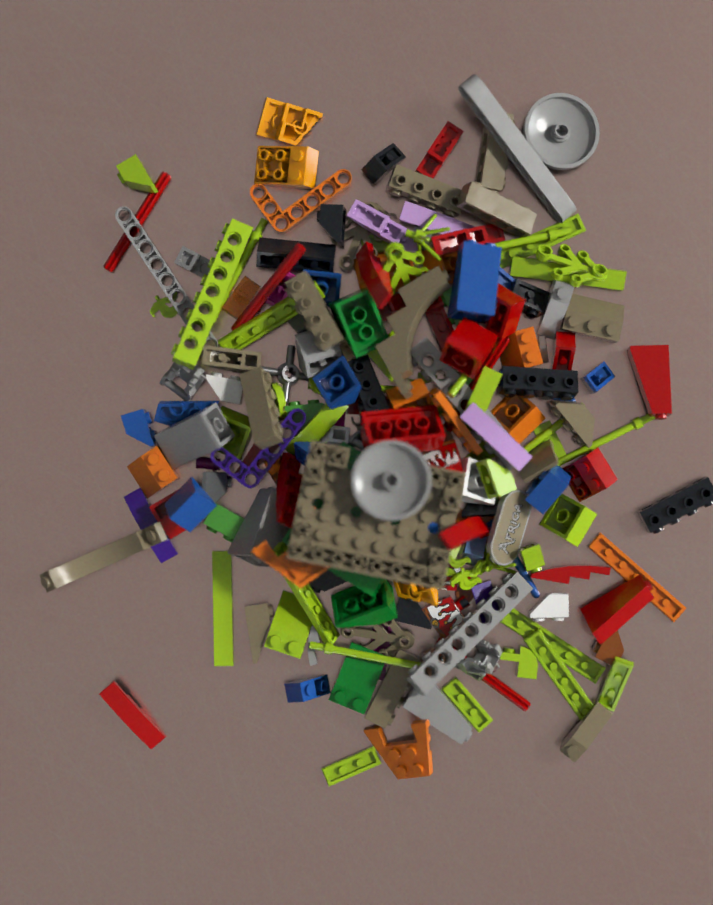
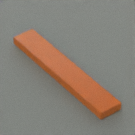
[587,532,686,622]

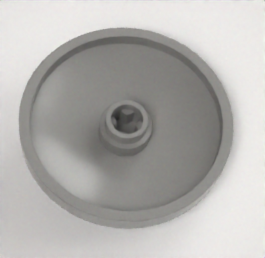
[523,93,600,170]
[351,440,431,521]

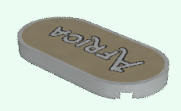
[487,490,531,566]

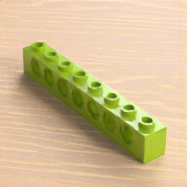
[171,218,253,370]

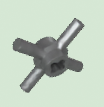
[260,345,309,403]

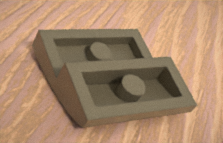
[520,439,558,483]

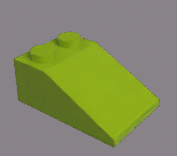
[264,590,312,659]

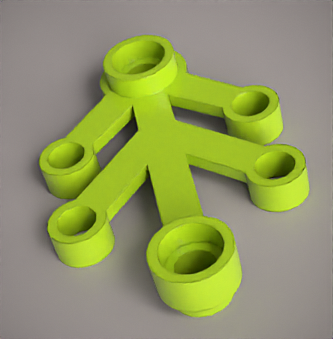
[382,242,429,296]
[536,244,608,287]

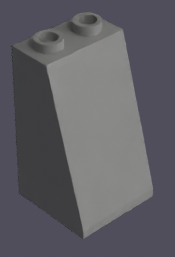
[154,403,235,469]
[228,487,289,568]
[402,671,473,745]

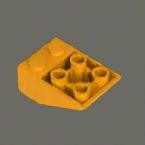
[254,146,319,189]

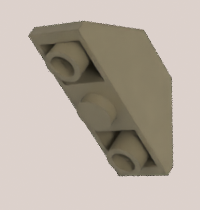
[549,400,595,448]

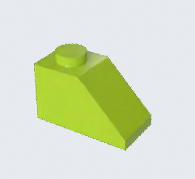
[116,154,158,193]
[475,459,517,499]
[519,542,545,573]

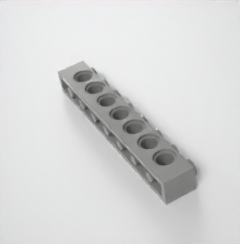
[411,337,513,470]
[406,572,533,696]

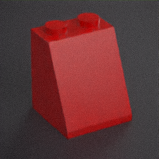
[439,317,498,379]

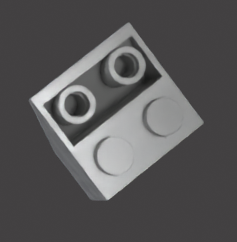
[295,331,342,378]

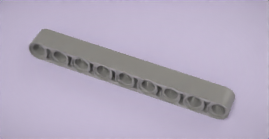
[458,74,577,223]
[115,206,218,350]

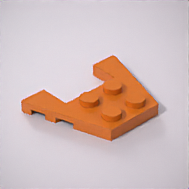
[251,506,330,588]
[363,719,433,779]

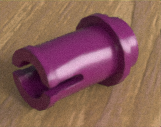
[196,457,221,472]

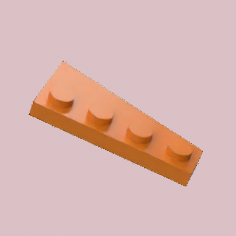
[430,387,483,456]

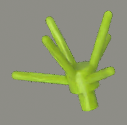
[405,214,450,264]
[479,545,516,575]

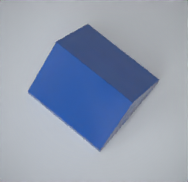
[303,269,342,307]
[313,356,362,409]
[165,477,217,532]

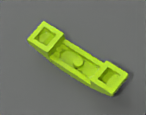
[285,402,349,456]

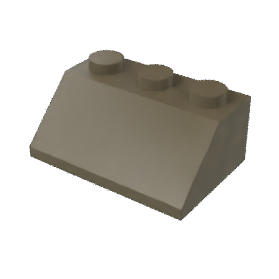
[560,294,624,343]

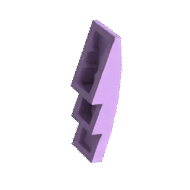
[347,199,422,253]
[399,201,475,235]
[460,402,532,472]

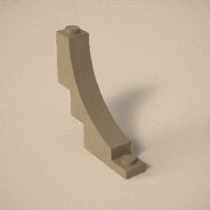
[376,266,451,399]
[40,522,168,592]

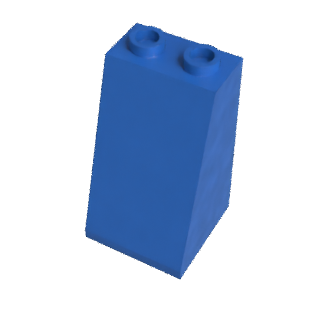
[447,240,502,324]

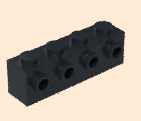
[256,237,336,273]
[348,355,390,414]
[498,366,578,401]
[637,477,713,534]

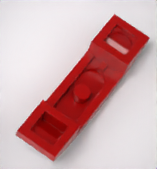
[425,296,454,351]
[438,516,491,551]

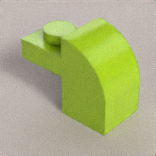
[499,645,538,679]

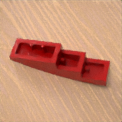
[415,121,464,179]
[431,224,505,256]
[356,241,392,309]
[276,452,302,529]
[529,564,611,584]
[99,681,166,749]

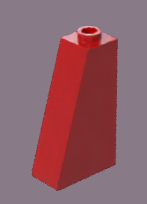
[627,345,672,420]
[580,575,654,644]

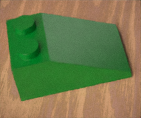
[328,288,389,358]
[331,579,398,628]
[329,642,386,714]

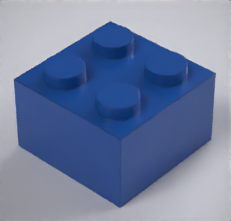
[525,465,571,514]

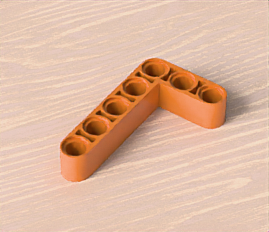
[250,169,352,234]

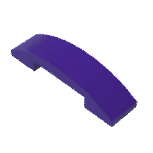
[124,488,178,563]

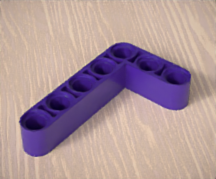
[210,409,307,488]

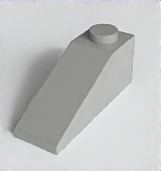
[537,279,574,339]

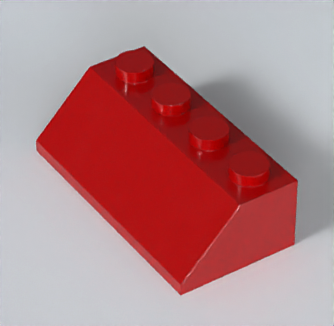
[360,405,446,452]

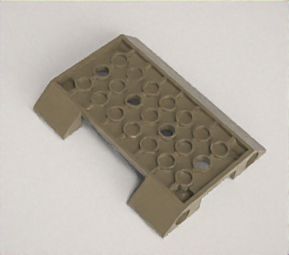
[287,440,467,590]

